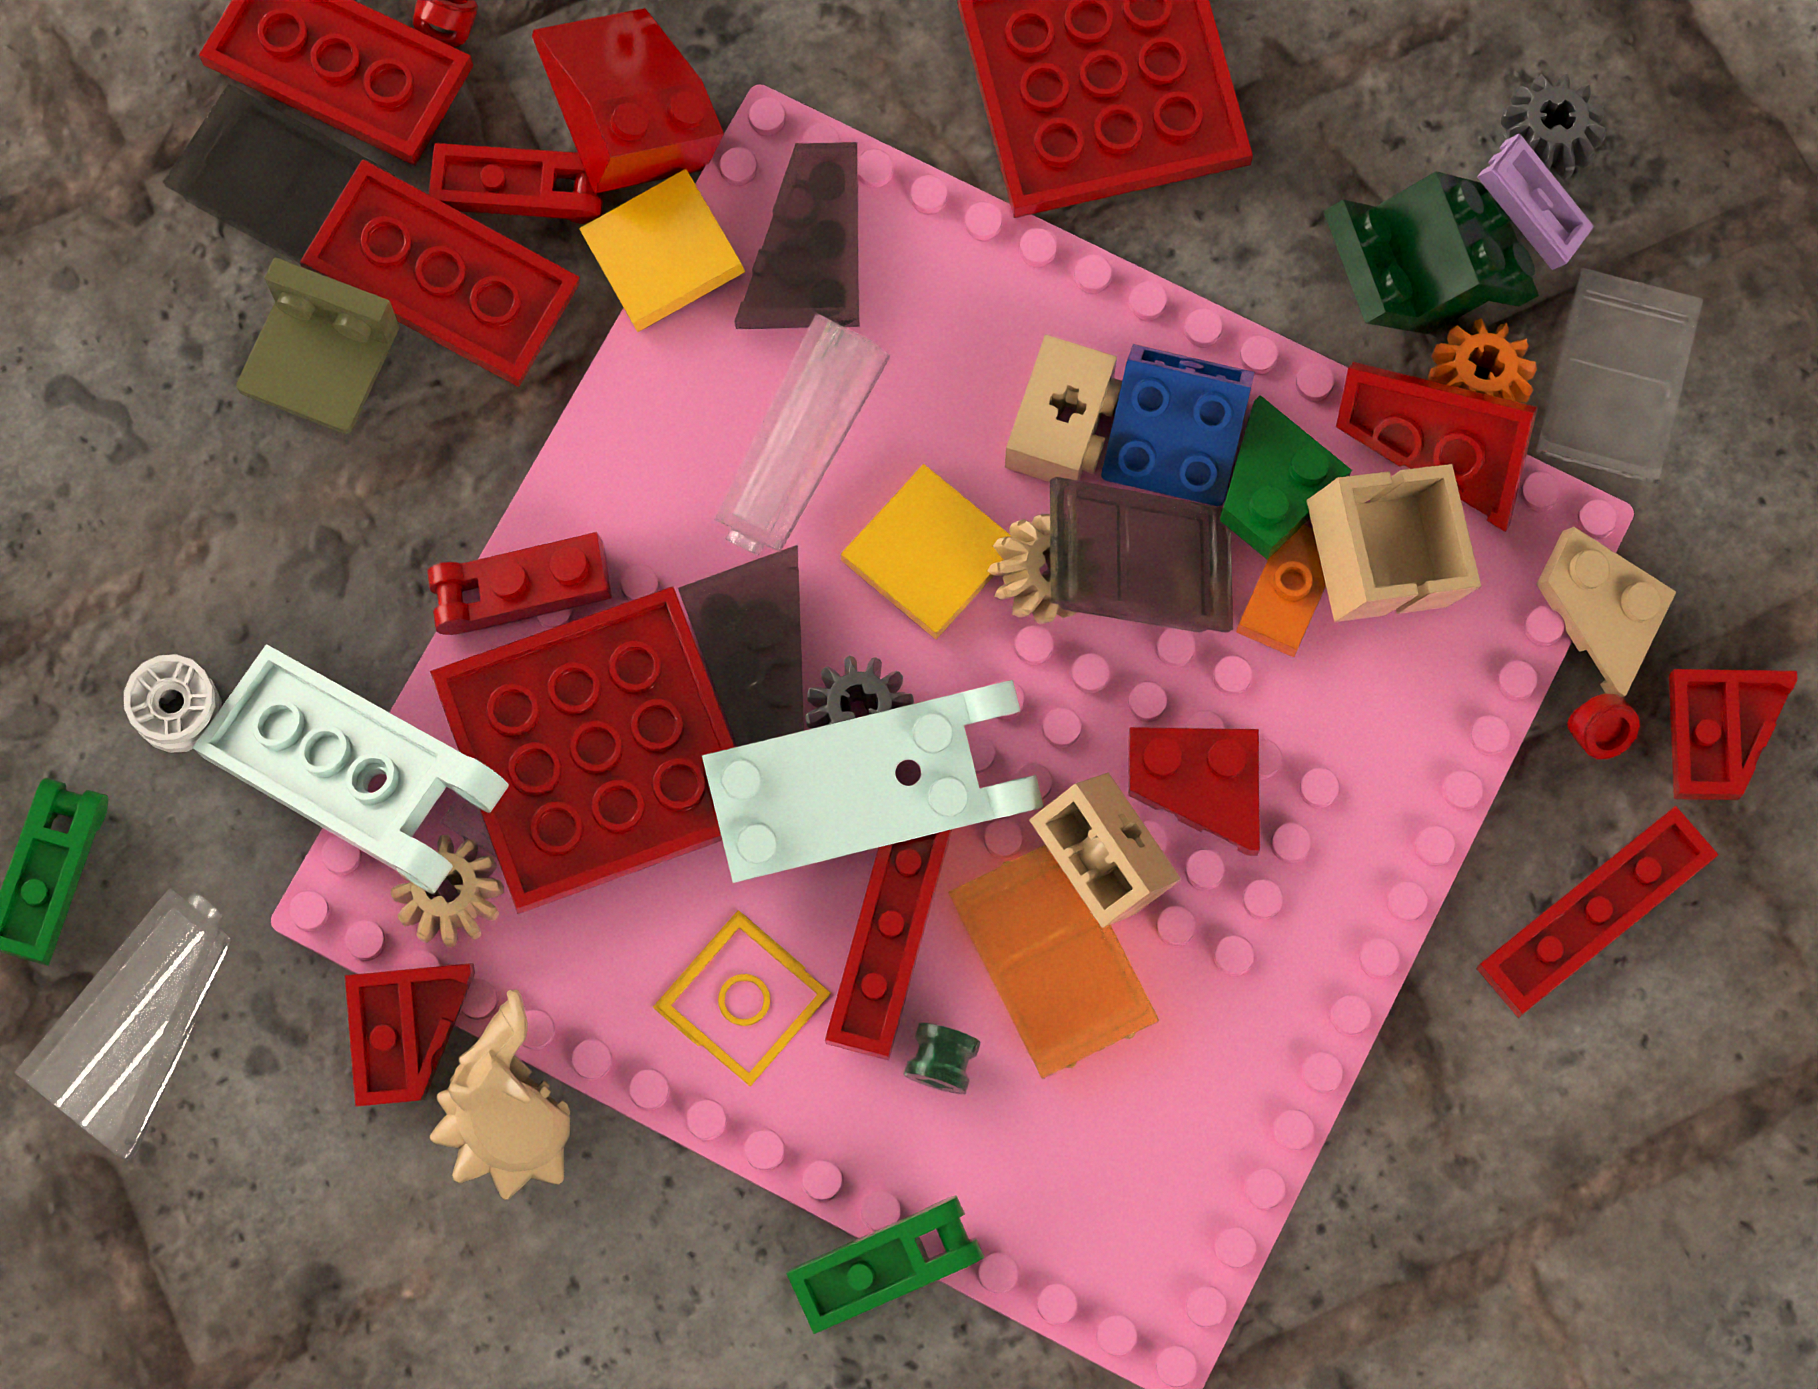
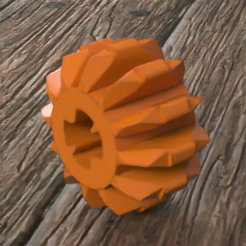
[1428,318,1537,403]

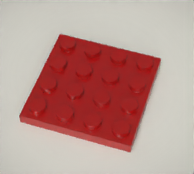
[957,0,1253,218]
[430,586,735,914]

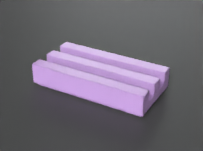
[1477,133,1594,270]

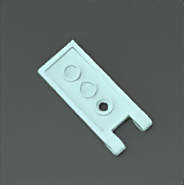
[192,644,509,894]
[702,680,1044,883]

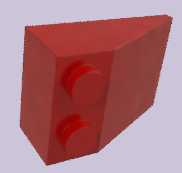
[532,8,724,194]

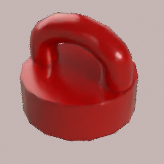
[413,0,478,48]
[1567,694,1640,759]

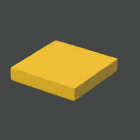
[579,169,745,332]
[841,464,1011,640]

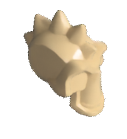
[430,989,570,1200]

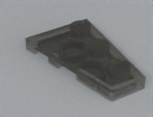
[734,142,860,329]
[678,545,804,747]

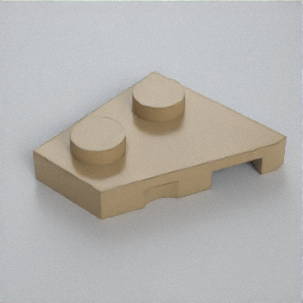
[1536,527,1676,697]

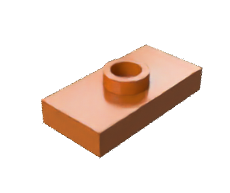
[1236,525,1326,657]

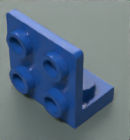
[1101,344,1255,507]

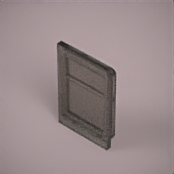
[163,84,395,264]
[1050,477,1233,633]

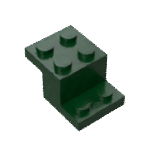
[1323,171,1539,334]

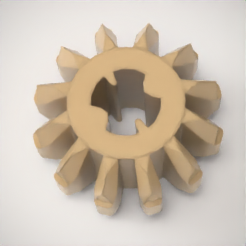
[987,514,1101,624]
[391,835,504,947]

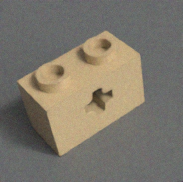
[1005,334,1122,490]
[1029,772,1182,928]

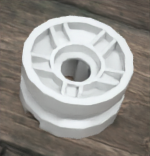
[124,654,222,753]

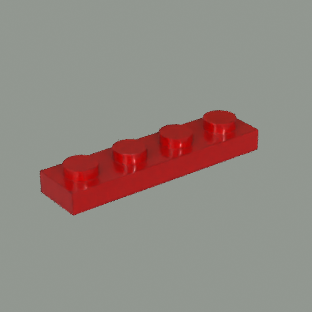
[1476,806,1719,1019]
[825,829,952,1061]

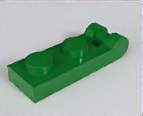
[0,778,108,966]
[786,1195,985,1334]

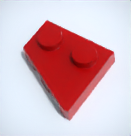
[1128,727,1260,856]

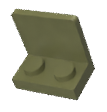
[236,257,400,434]

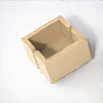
[1306,464,1482,622]

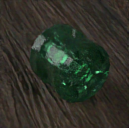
[904,1023,981,1094]

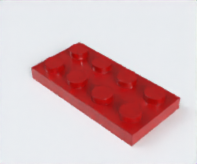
[199,0,474,166]
[300,159,580,387]

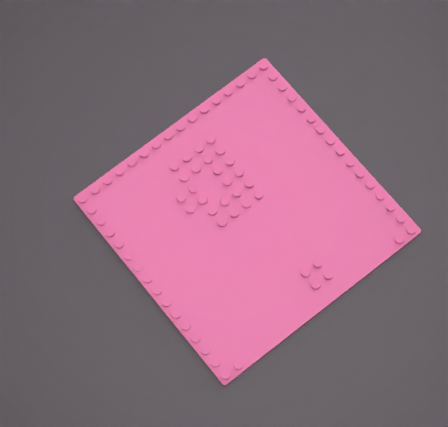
[271,84,1634,1389]

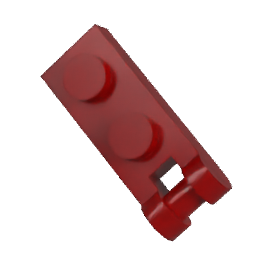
[428,143,603,224]
[427,532,612,635]

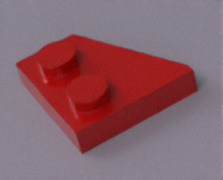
[1669,669,1798,800]
[345,963,475,1107]

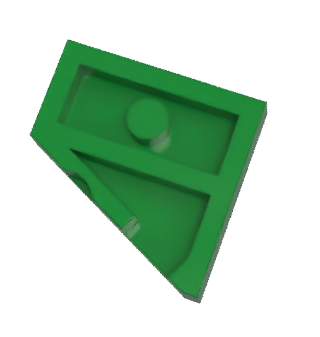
[1220,395,1352,560]

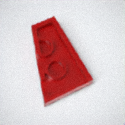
[1336,362,1538,532]

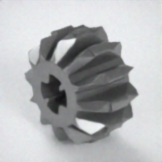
[1500,73,1606,180]
[805,656,914,729]

